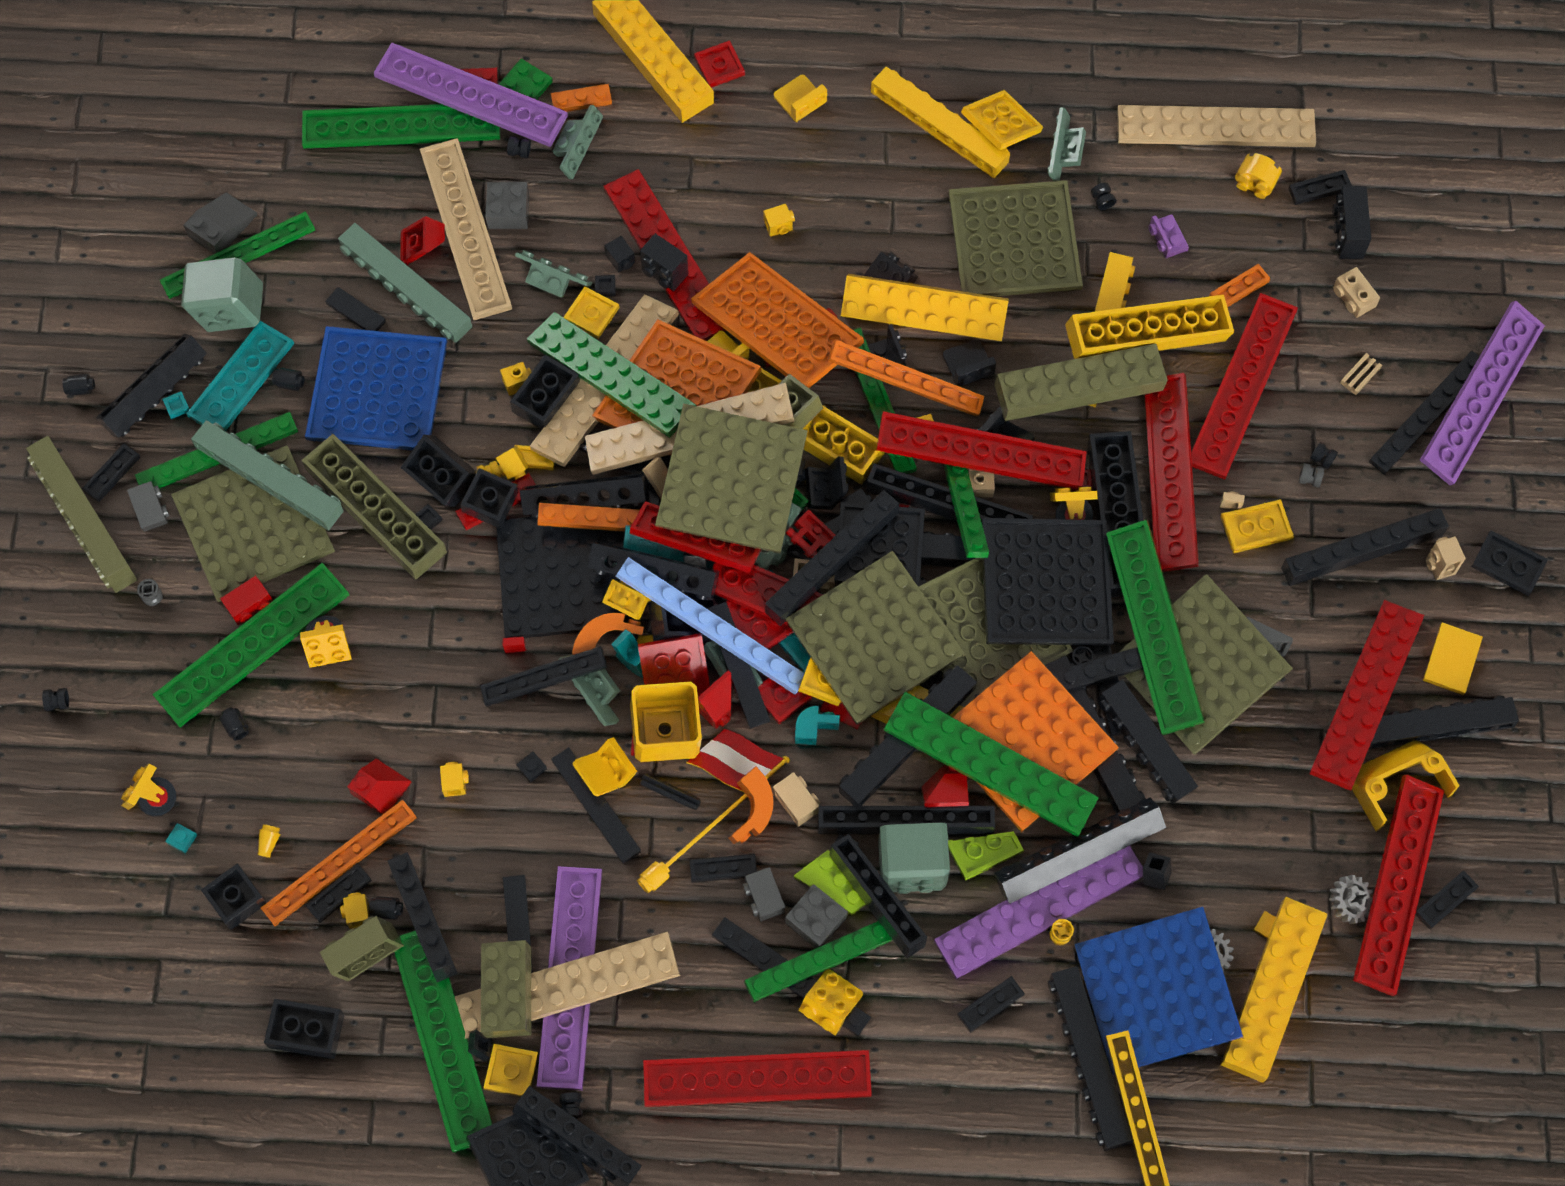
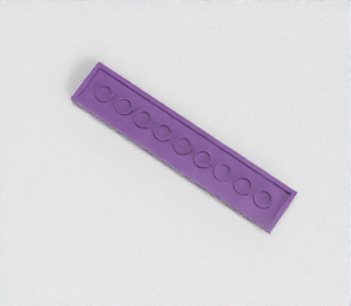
[374,43,568,147]
[1420,301,1545,485]
[934,846,1143,979]
[537,866,602,1091]

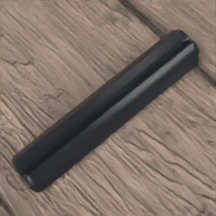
[640,773,701,810]

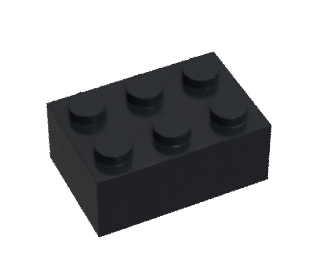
[1332,186,1371,259]
[510,355,580,430]
[401,435,477,507]
[648,595,717,645]
[264,999,344,1059]

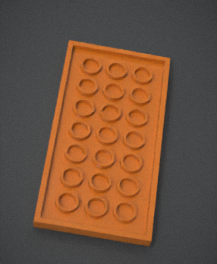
[691,252,864,388]

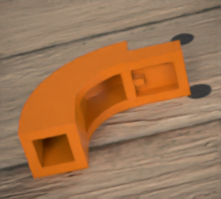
[572,613,644,655]
[728,766,773,844]

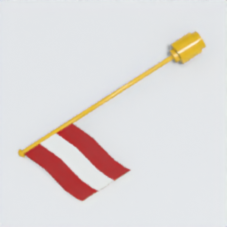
[637,729,790,893]

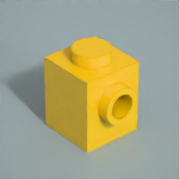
[763,204,795,237]
[500,362,532,396]
[496,445,529,480]
[440,762,469,797]
[340,892,371,929]

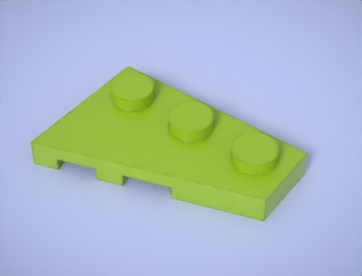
[948,831,1024,881]
[794,850,866,915]

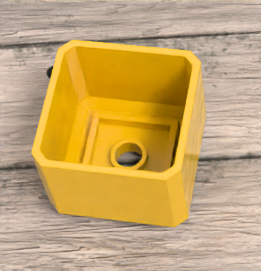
[630,682,702,762]

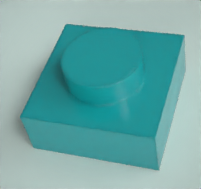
[162,391,190,419]
[165,823,197,854]

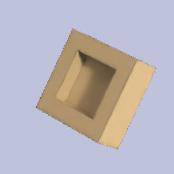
[1220,491,1245,510]

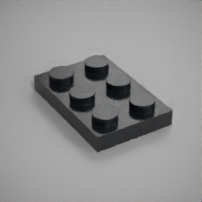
[1471,530,1548,596]

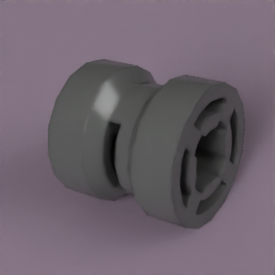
[1299,463,1324,488]
[137,579,163,606]

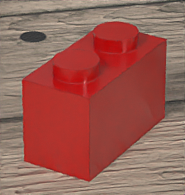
[220,575,273,625]

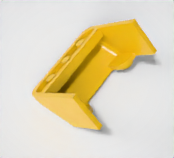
[1352,741,1460,831]

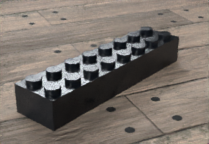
[1087,431,1144,597]

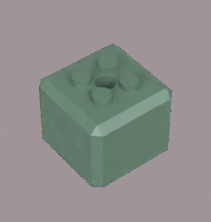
[181,257,263,332]
[878,823,950,894]

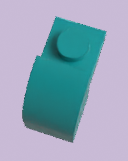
[611,629,643,678]
[795,706,840,745]

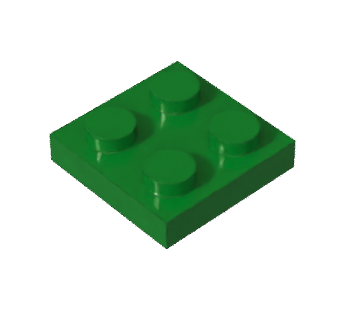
[498,58,553,100]

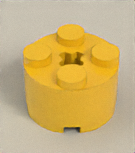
[1235,153,1282,199]

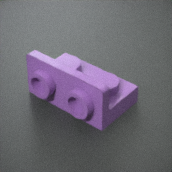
[1149,214,1189,258]

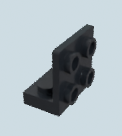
[868,324,907,382]

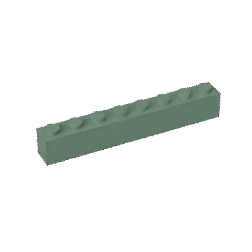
[338,223,472,343]
[191,420,344,531]

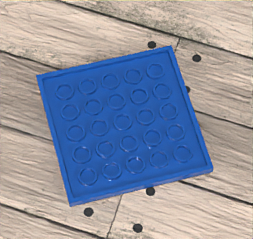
[305,326,447,450]
[1074,907,1243,1075]

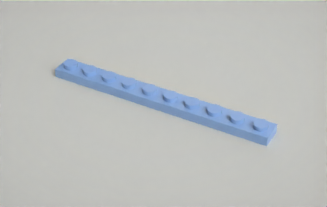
[616,557,804,694]

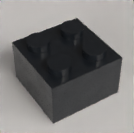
[640,233,689,292]
[461,468,518,529]
[201,863,266,930]

